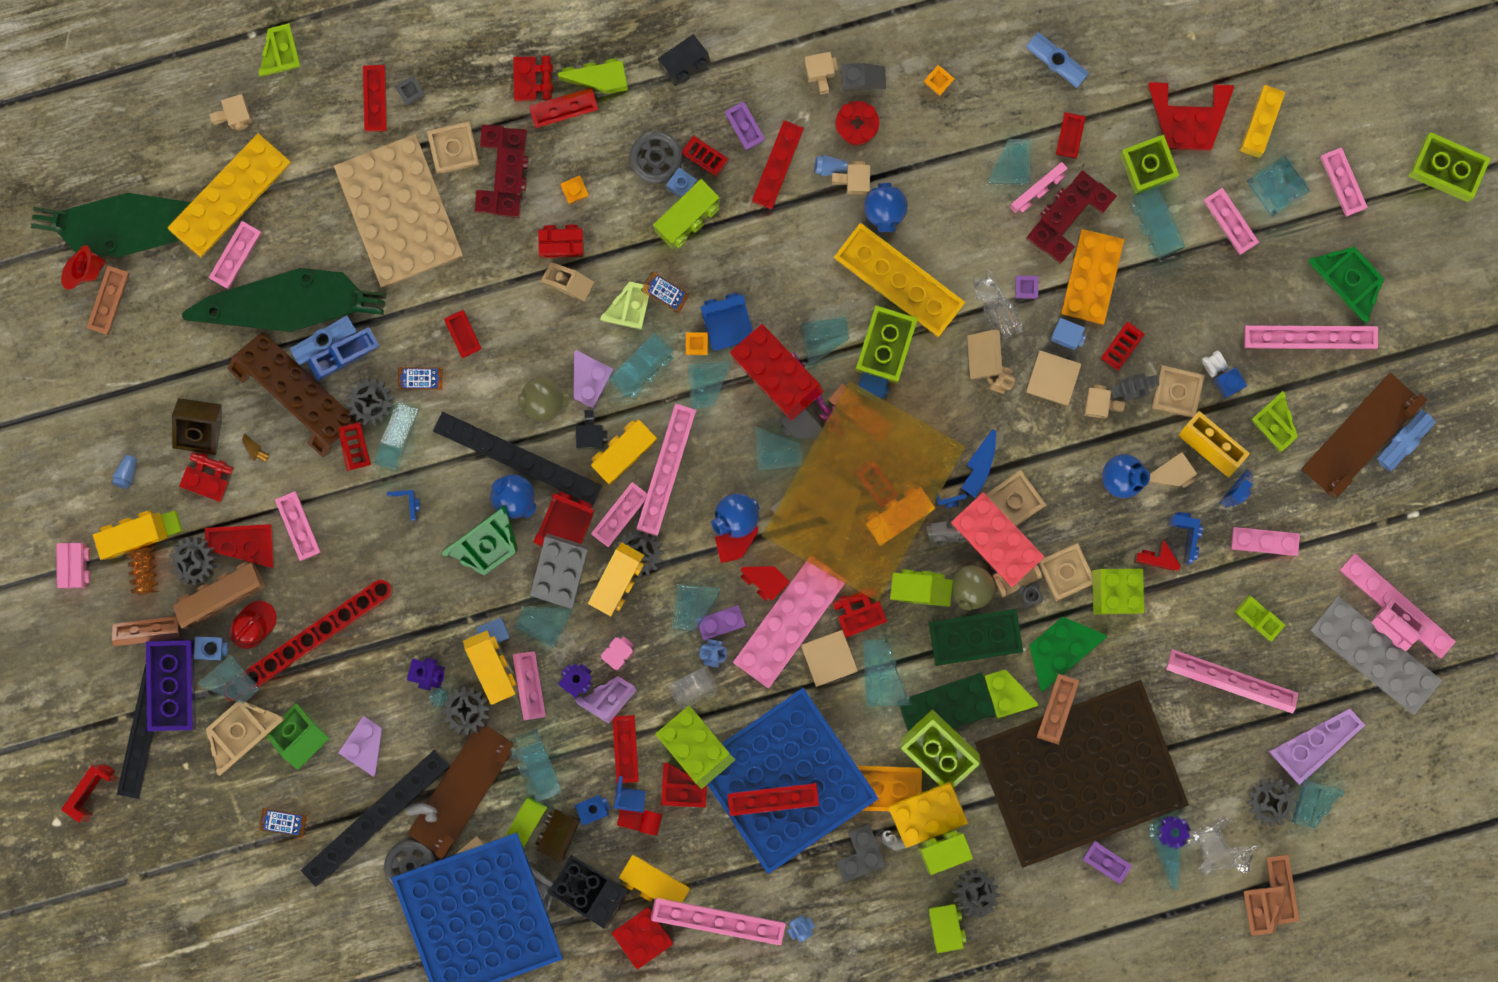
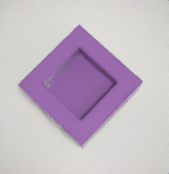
[1015,276,1038,299]

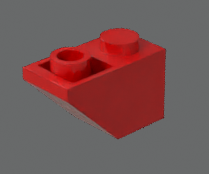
[714,526,759,564]
[740,566,790,602]

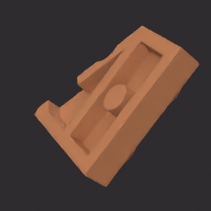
[1244,885,1287,936]

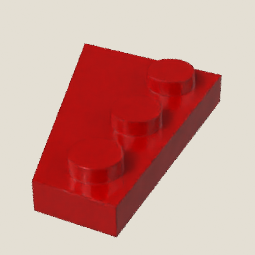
[205,524,275,569]

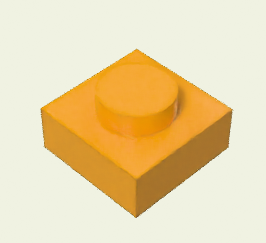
[923,65,955,96]
[560,175,589,205]
[686,332,708,356]

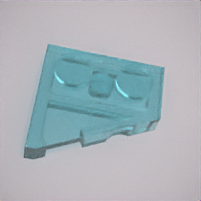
[988,139,1031,184]
[802,317,849,366]
[688,360,730,409]
[755,427,803,471]
[672,585,720,632]
[514,607,573,647]
[198,655,260,704]
[1291,779,1345,829]

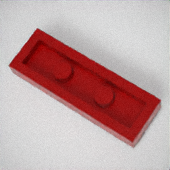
[363,65,387,132]
[529,88,598,128]
[612,715,639,783]

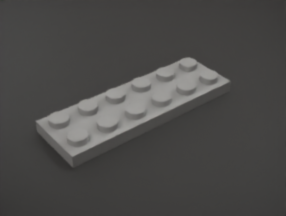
[1309,596,1442,715]

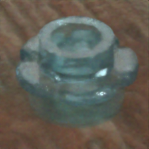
[430,687,449,708]

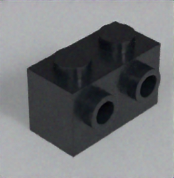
[658,34,711,86]

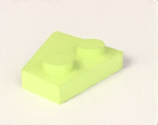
[600,282,650,330]

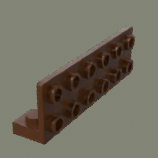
[227,332,357,458]
[1301,373,1427,499]
[408,725,517,859]

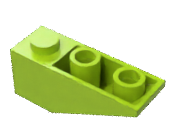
[558,58,628,94]

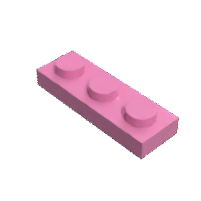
[1320,147,1368,217]
[1010,162,1068,214]
[1203,188,1259,255]
[208,221,262,290]
[591,482,647,548]
[275,491,321,561]
[1231,527,1300,556]
[513,651,546,721]

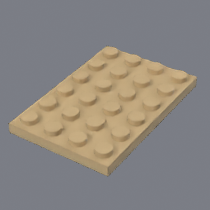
[334,134,464,288]

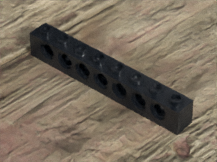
[300,750,451,887]

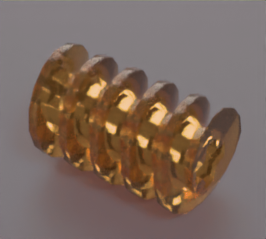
[126,548,160,595]

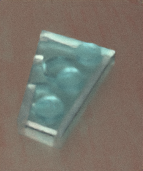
[863,639,911,707]

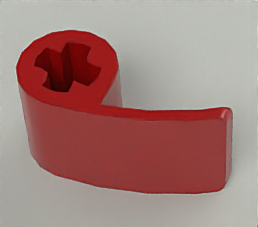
[617,809,663,836]

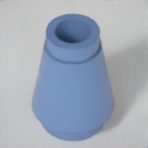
[814,154,847,176]
[112,455,137,489]

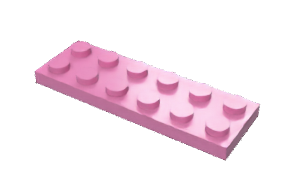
[733,555,846,689]

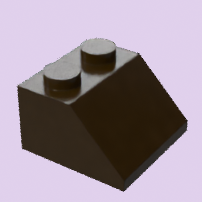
[172,398,222,455]
[535,809,580,862]

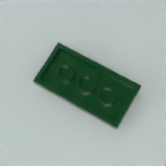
[928,609,1023,666]
[898,672,996,731]

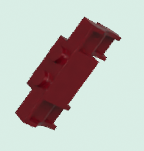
[474,124,529,218]
[1026,170,1117,264]

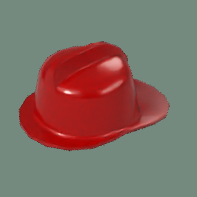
[61,245,105,290]
[229,601,277,649]

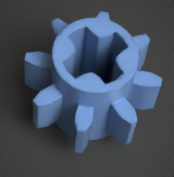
[699,639,727,667]
[787,915,815,942]

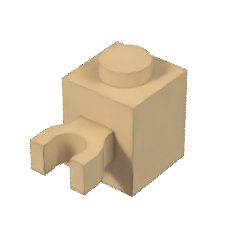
[804,52,838,95]
[209,94,253,130]
[832,161,870,195]
[1084,385,1125,419]

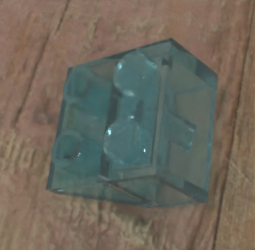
[1246,155,1310,217]

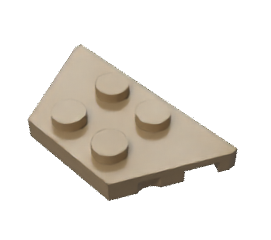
[206,699,285,776]

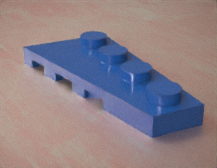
[1219,469,1254,508]

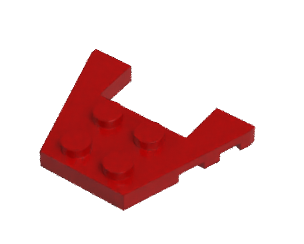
[1148,82,1234,151]

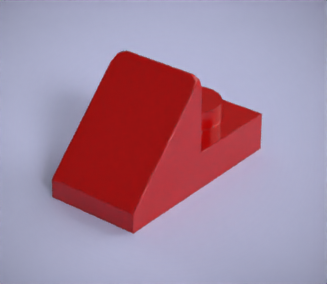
[1134,540,1181,572]

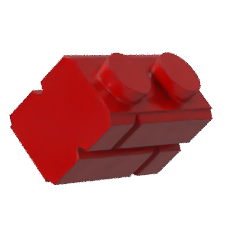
[538,224,584,258]

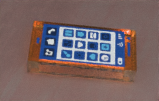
[641,271,689,313]
[398,367,443,390]
[259,808,307,837]

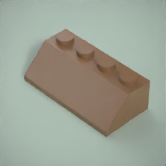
[173,562,267,630]

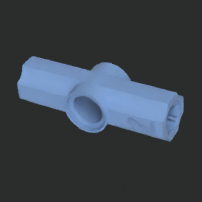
[1026,32,1089,88]
[290,316,357,365]
[1377,410,1436,472]

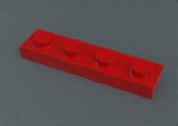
[752,120,804,210]
[728,783,819,816]

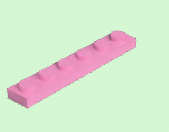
[1244,325,1378,349]
[636,403,696,536]
[1339,554,1456,658]
[1166,649,1298,714]
[651,897,786,945]

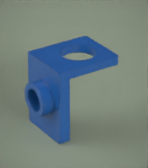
[930,479,967,509]
[387,490,420,522]
[613,776,646,812]

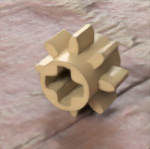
[987,366,1015,394]

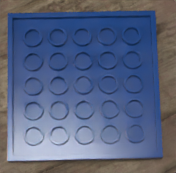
[707,688,879,874]
[391,832,564,982]

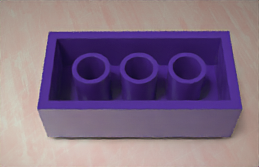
[146,640,196,731]

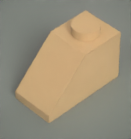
[541,262,594,302]
[1149,452,1197,488]

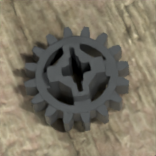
[1110,373,1159,402]
[346,378,395,426]
[616,530,663,578]
[169,536,217,585]
[442,686,491,735]
[1247,778,1297,827]
[952,868,1000,918]

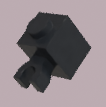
[576,410,608,450]

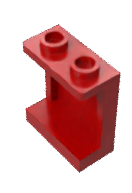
[533,492,595,547]
[61,764,118,823]

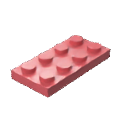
[951,492,1044,588]

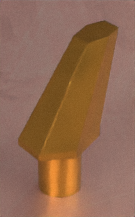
[242,433,270,462]

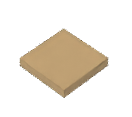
[427,121,480,175]
[967,330,1002,379]
[1026,350,1081,406]
[1151,365,1205,418]
[986,470,1046,527]
[1038,543,1093,601]
[801,630,858,687]

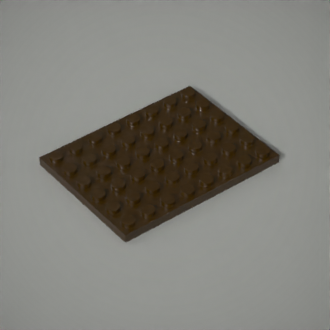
[974,680,1189,868]

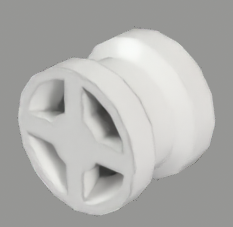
[1202,350,1228,378]

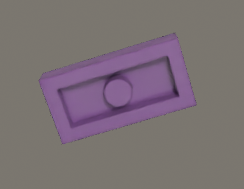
[725,101,765,151]
[697,605,746,641]
[1082,841,1132,884]

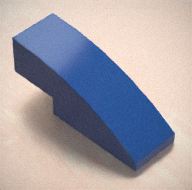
[307,327,379,381]
[960,429,996,499]

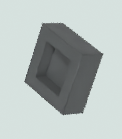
[395,75,425,106]

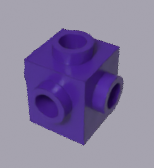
[407,657,445,691]
[558,663,593,698]
[1157,815,1191,849]

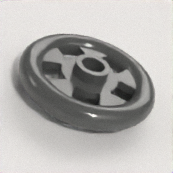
[630,131,682,183]
[384,840,437,888]

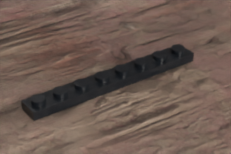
[433,411,603,506]

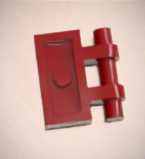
[513,56,554,102]
[179,452,234,502]
[832,587,887,638]

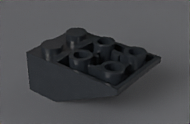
[547,855,631,929]

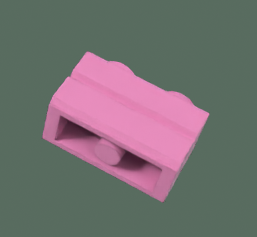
[56,543,91,589]
[1371,599,1427,652]
[601,636,634,671]

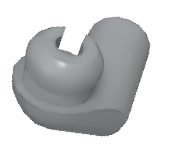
[405,803,438,822]
[882,830,906,851]

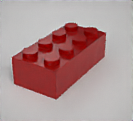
[729,324,824,421]

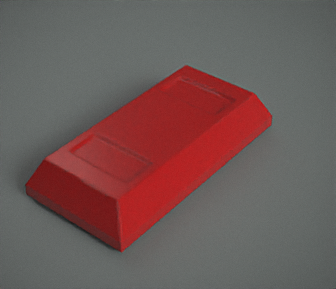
[1055,112,1086,159]
[444,310,482,358]

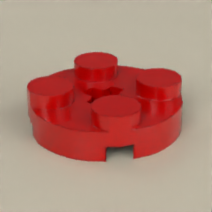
[835,101,879,146]

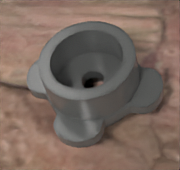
[1018,582,1043,607]

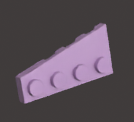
[1268,709,1365,785]

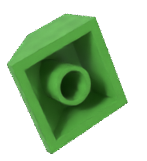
[266,703,330,770]

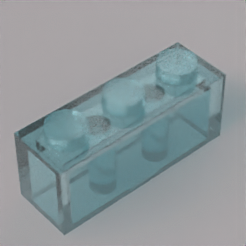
[1130,186,1185,260]
[608,332,674,400]
[510,729,562,802]

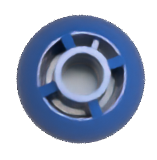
[864,183,908,232]
[1102,454,1150,498]
[490,475,536,519]
[711,493,760,538]

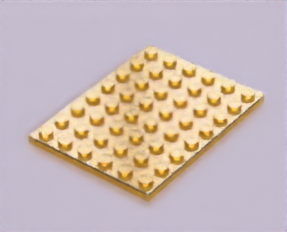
[762,381,966,601]

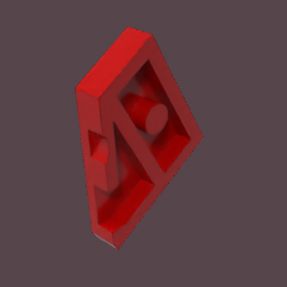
[661,762,707,808]

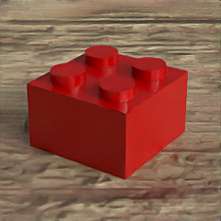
[611,906,674,970]

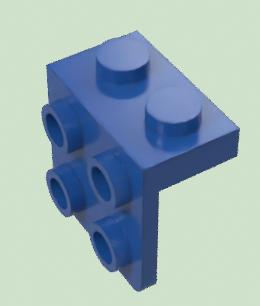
[701,292,753,351]
[1167,512,1203,565]

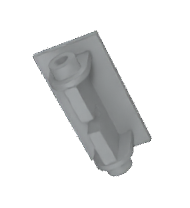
[926,521,967,546]

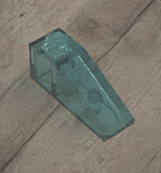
[374,402,419,472]
[1148,820,1181,890]

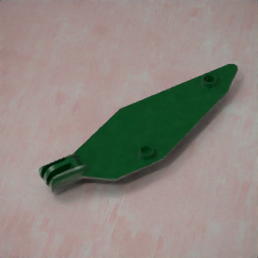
[31,193,191,258]
[182,268,387,332]

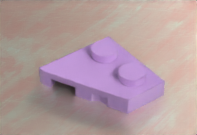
[574,350,614,409]
[575,676,637,724]
[338,716,383,777]

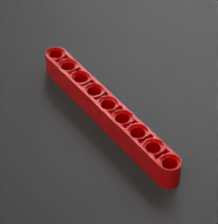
[223,580,393,701]

